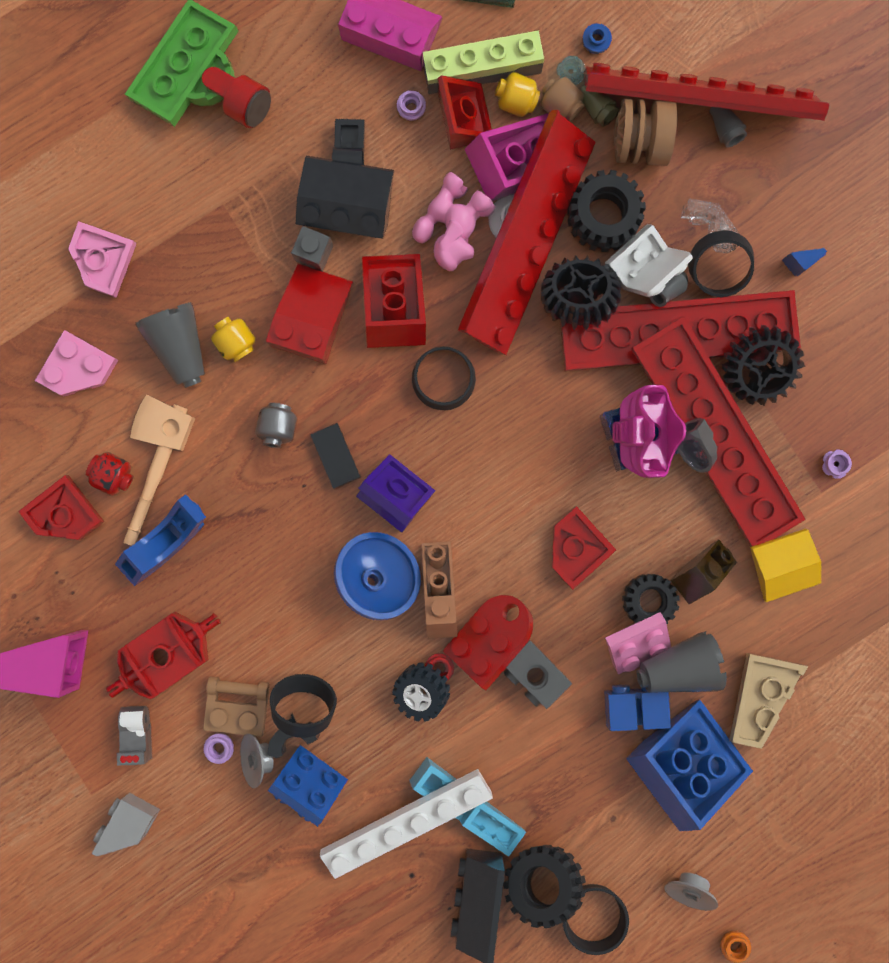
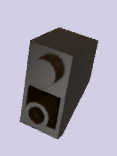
[671,539,737,604]

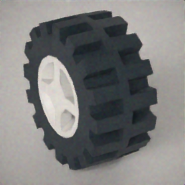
[392,663,450,722]

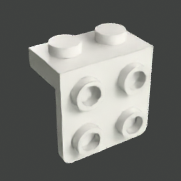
[605,224,693,297]

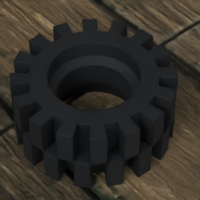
[622,574,680,624]

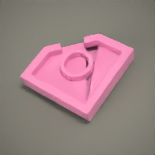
[68,221,136,298]
[35,330,118,396]

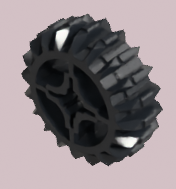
[541,255,621,330]
[721,325,805,406]

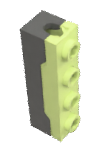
[423,30,544,94]

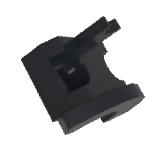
[267,713,320,758]

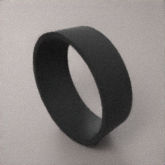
[688,230,754,297]
[412,346,476,410]
[270,674,337,738]
[563,884,629,955]

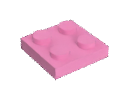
[605,612,671,674]

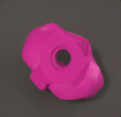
[613,385,687,478]

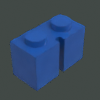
[604,685,671,731]

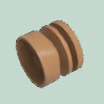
[614,99,677,166]

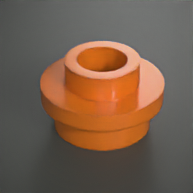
[720,931,751,963]

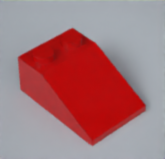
[362,254,426,348]
[266,264,353,364]

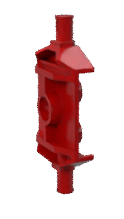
[106,612,221,699]

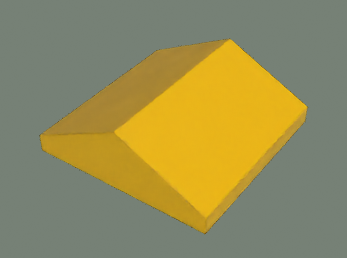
[750,528,821,602]

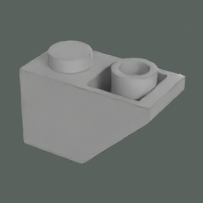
[92,792,160,856]

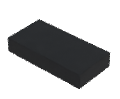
[310,423,361,489]

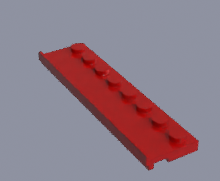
[584,63,830,121]
[458,110,596,355]

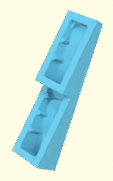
[409,757,526,857]

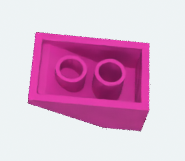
[465,114,548,201]

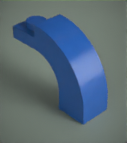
[115,495,206,586]

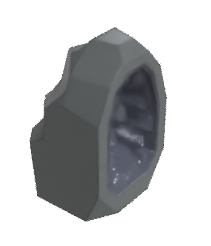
[677,418,717,473]

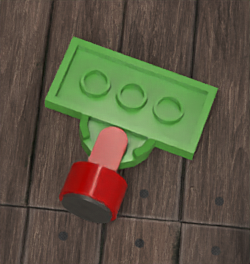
[125,0,271,128]

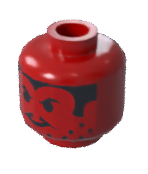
[85,452,134,496]

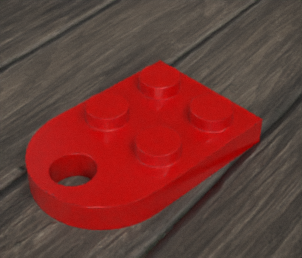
[443,595,533,691]

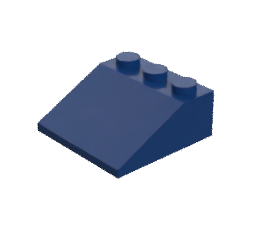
[626,700,753,831]

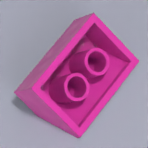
[338,0,442,71]

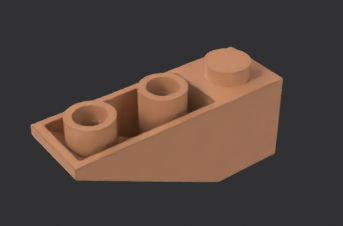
[422,541,457,639]

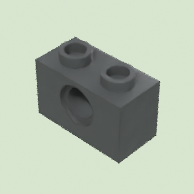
[503,639,572,709]

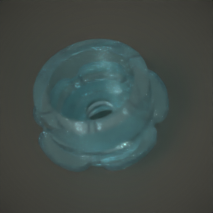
[557,56,585,84]

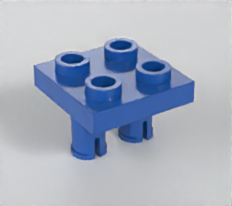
[268,745,348,827]

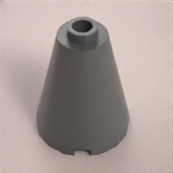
[135,302,205,388]
[636,631,727,693]

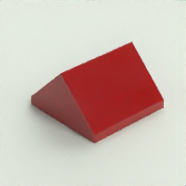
[438,75,492,150]

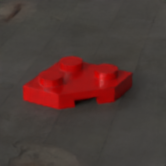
[18,475,104,540]
[552,506,616,590]

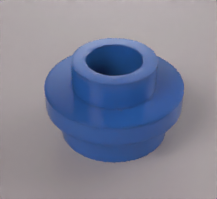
[582,23,612,54]

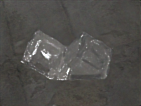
[681,198,740,253]

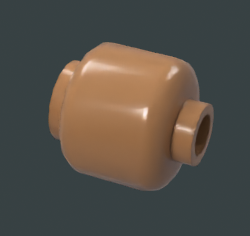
[541,77,585,122]

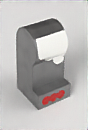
[117,706,152,766]

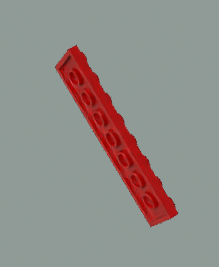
[560,290,801,372]
[631,316,806,547]

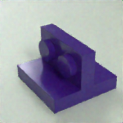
[356,454,436,533]

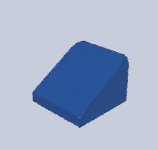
[782,248,827,276]

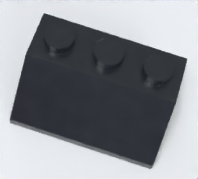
[295,155,394,239]
[450,848,505,963]

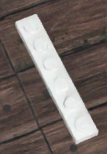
[320,769,493,879]

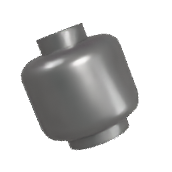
[255,403,297,448]

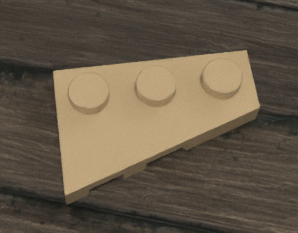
[729,653,808,749]

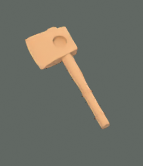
[123,394,195,546]

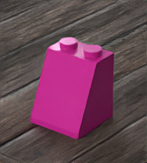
[0,630,89,698]

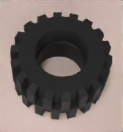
[567,170,646,252]
[503,845,586,928]

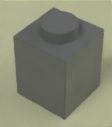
[291,226,333,271]

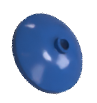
[334,532,421,620]

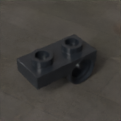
[332,119,365,165]

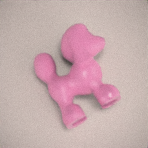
[412,172,496,271]

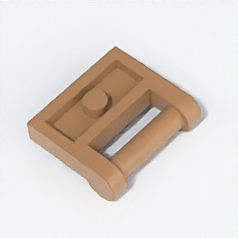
[203,677,269,737]

